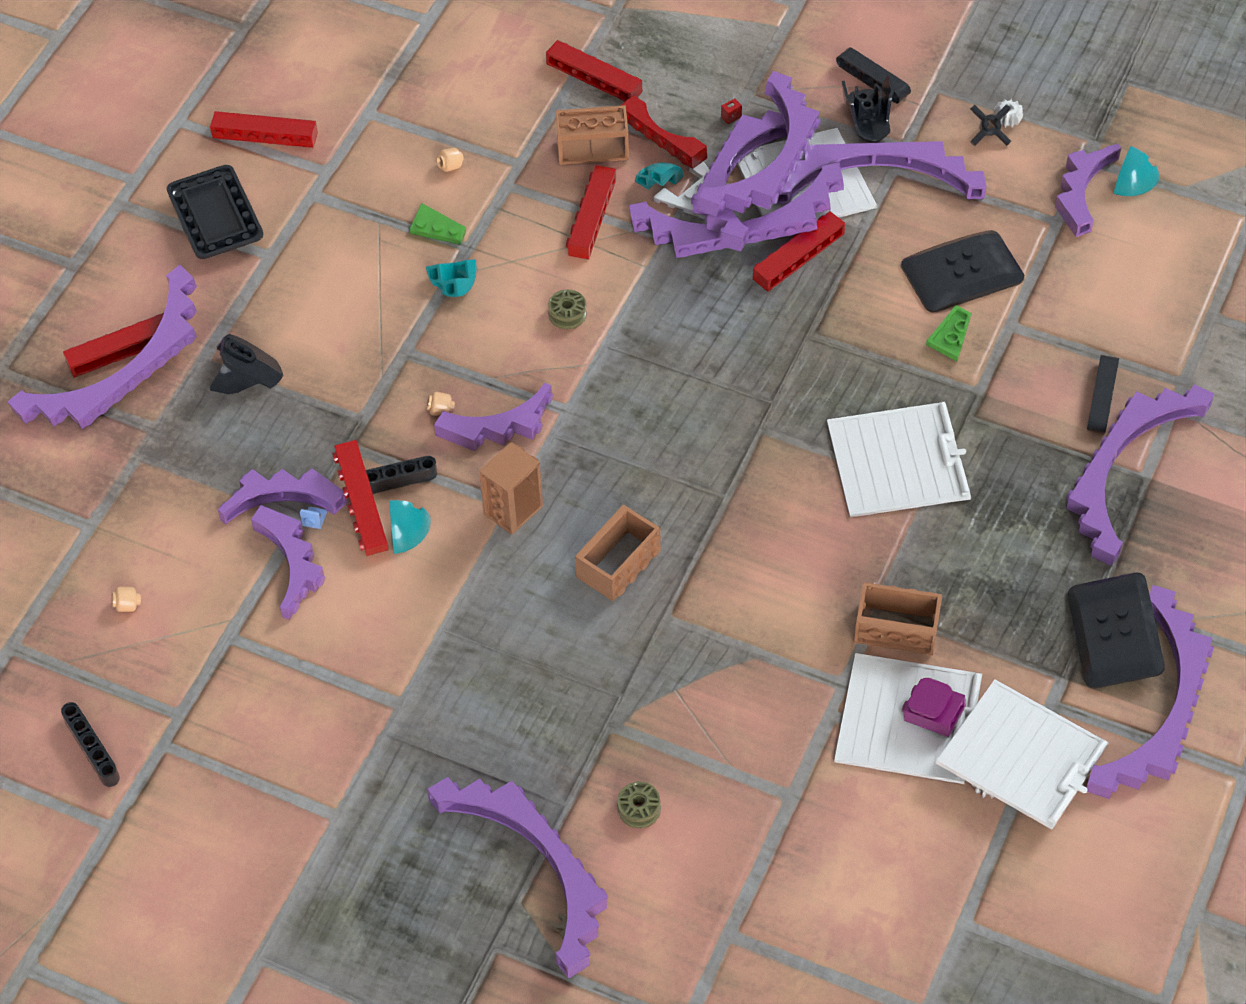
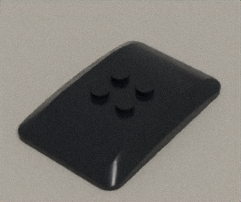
[166,165,264,259]
[901,230,1025,312]
[1068,572,1165,689]

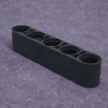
[836,47,911,104]
[1087,355,1119,433]
[366,456,437,494]
[61,702,120,787]

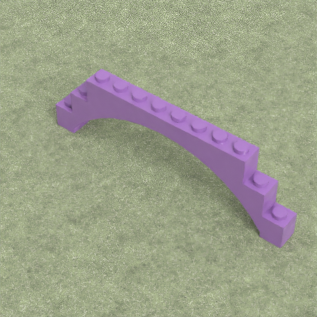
[696,71,821,217]
[691,110,787,251]
[773,141,987,204]
[629,162,844,258]
[8,265,197,429]
[1066,385,1214,566]
[1087,585,1214,799]
[427,777,608,979]

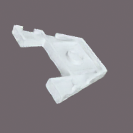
[654,161,710,219]

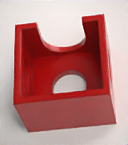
[721,98,742,124]

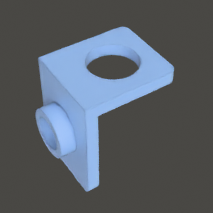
[300,507,327,529]

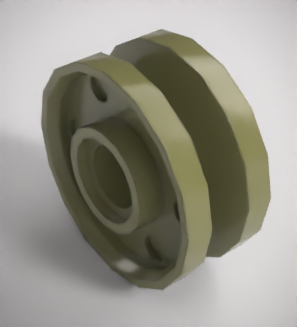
[548,289,587,329]
[617,781,661,829]

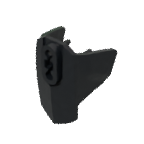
[842,74,894,143]
[210,334,284,394]

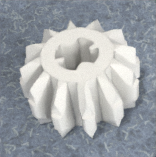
[993,99,1023,128]

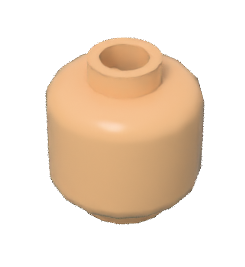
[436,147,464,172]
[426,392,455,417]
[111,587,141,612]

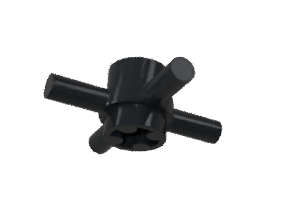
[970,104,1011,146]

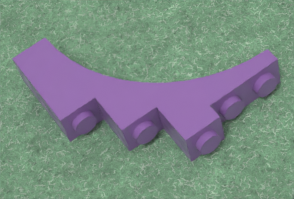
[1055,144,1121,237]
[434,383,553,451]
[218,468,347,524]
[251,505,325,620]

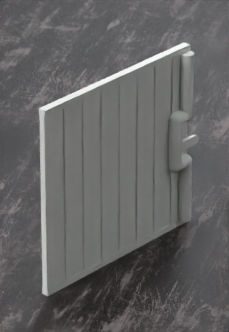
[737,128,877,221]
[827,402,971,518]
[834,653,982,784]
[936,679,1109,829]

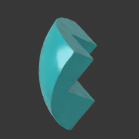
[1113,146,1159,196]
[635,162,684,190]
[426,259,477,297]
[389,500,431,554]

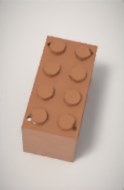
[555,105,629,165]
[479,442,543,535]
[575,505,661,601]
[854,582,942,655]

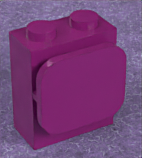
[902,678,966,738]

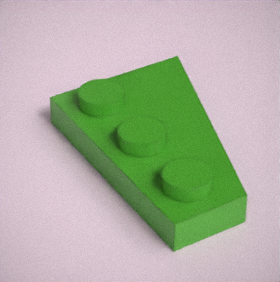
[410,203,466,245]
[926,305,972,362]

